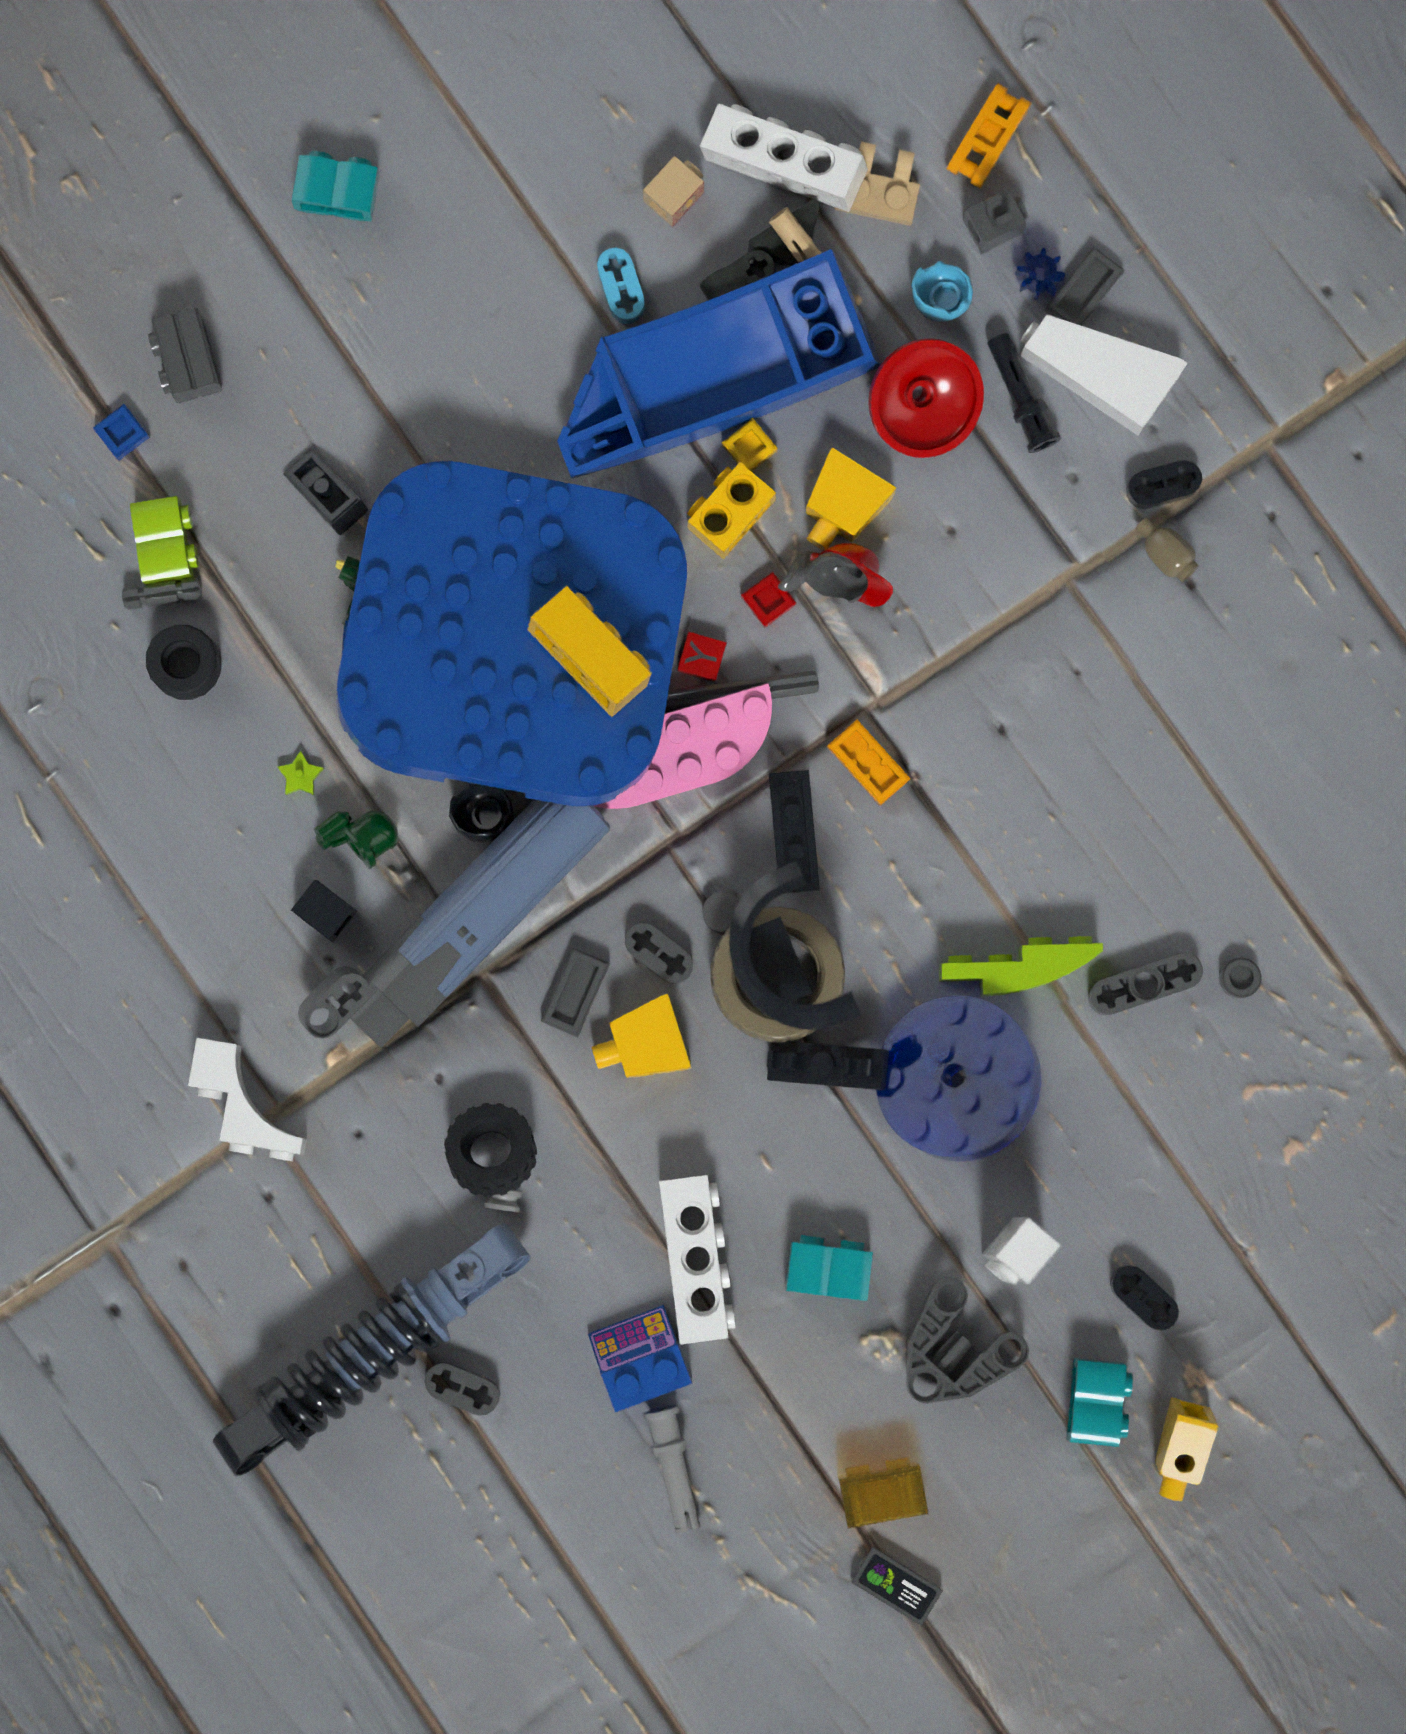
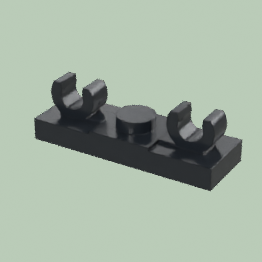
[768,770,820,894]
[766,1041,889,1091]

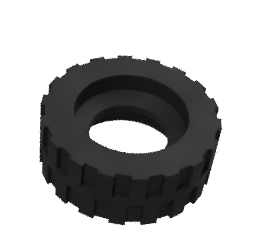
[444,1103,537,1197]

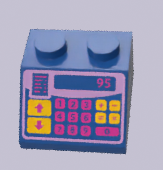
[588,1305,692,1413]

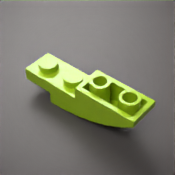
[939,936,1103,997]

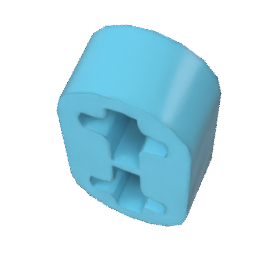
[597,248,645,324]

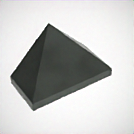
[748,198,819,266]

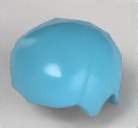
[911,261,973,322]

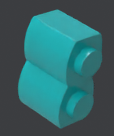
[292,151,379,221]
[785,1235,873,1301]
[1066,1358,1133,1447]

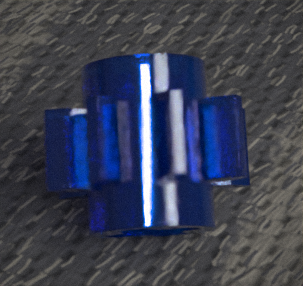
[1015,247,1065,300]

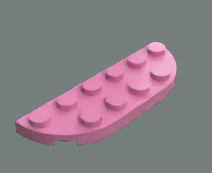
[593,683,772,809]

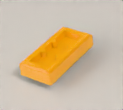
[827,719,911,806]

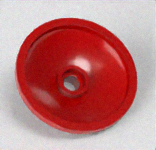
[868,338,984,458]

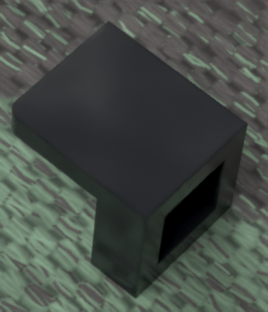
[291,880,357,943]

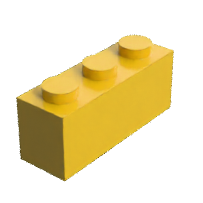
[528,586,652,717]

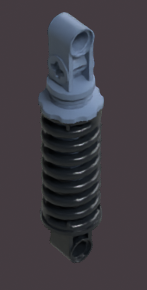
[212,1223,531,1476]

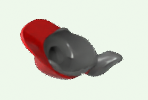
[778,543,893,607]

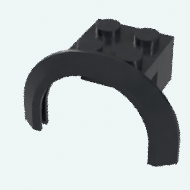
[729,862,861,1030]

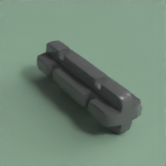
[122,577,201,610]

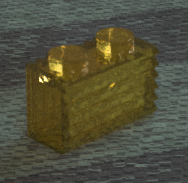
[838,1456,929,1528]

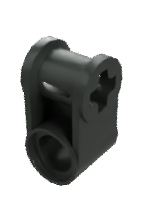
[699,250,776,300]

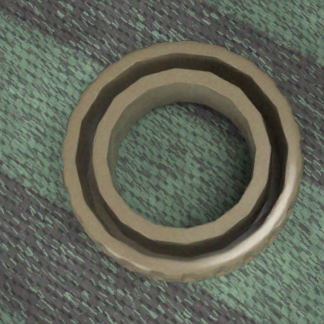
[710,907,845,1042]

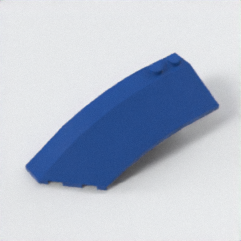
[557,249,881,479]

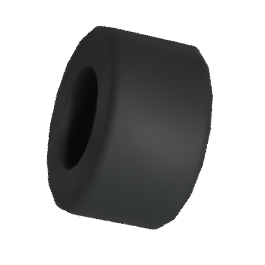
[146,625,221,700]

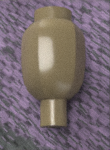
[1135,517,1199,582]

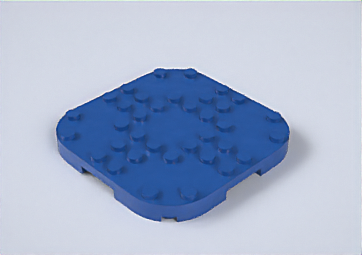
[336,461,687,806]

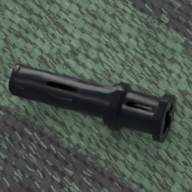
[987,333,1062,453]

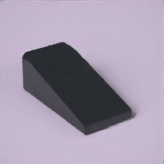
[283,448,368,535]

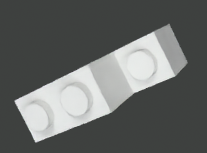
[188,1038,307,1161]

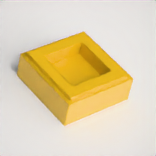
[722,418,778,471]

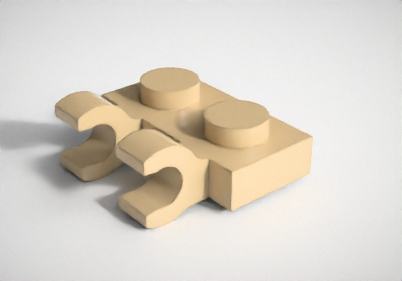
[835,142,920,226]

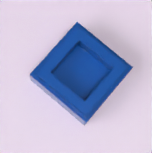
[93,404,150,461]

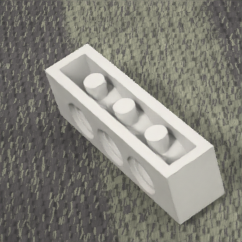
[700,103,868,212]
[659,1175,735,1344]
[982,1217,1061,1285]

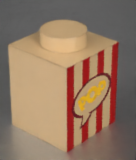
[643,156,704,227]

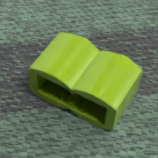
[130,496,199,584]

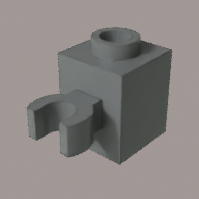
[963,188,1028,254]

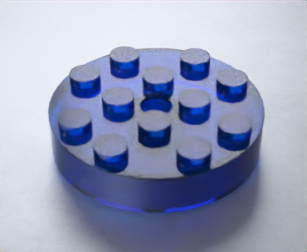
[876,995,1041,1162]

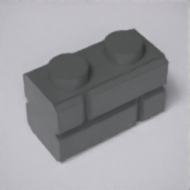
[148,308,222,403]

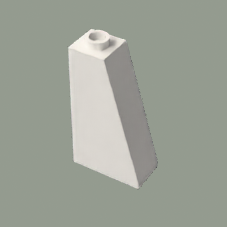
[1020,315,1188,436]

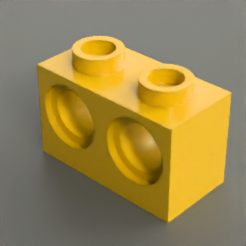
[687,462,776,560]

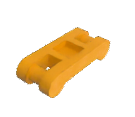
[946,83,1032,189]

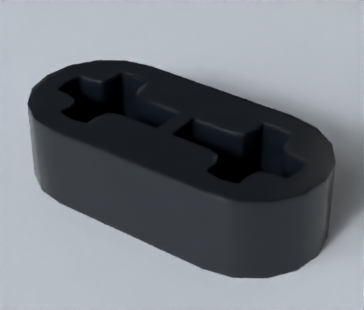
[1126,460,1202,509]
[1110,1265,1179,1331]

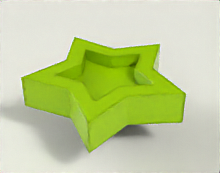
[277,751,324,796]

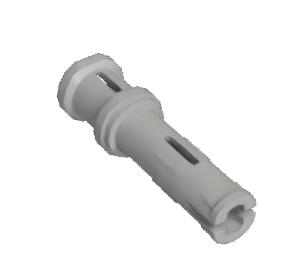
[643,1405,701,1533]

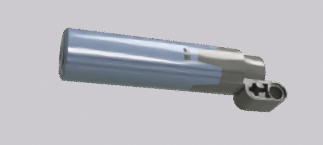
[298,799,610,1048]

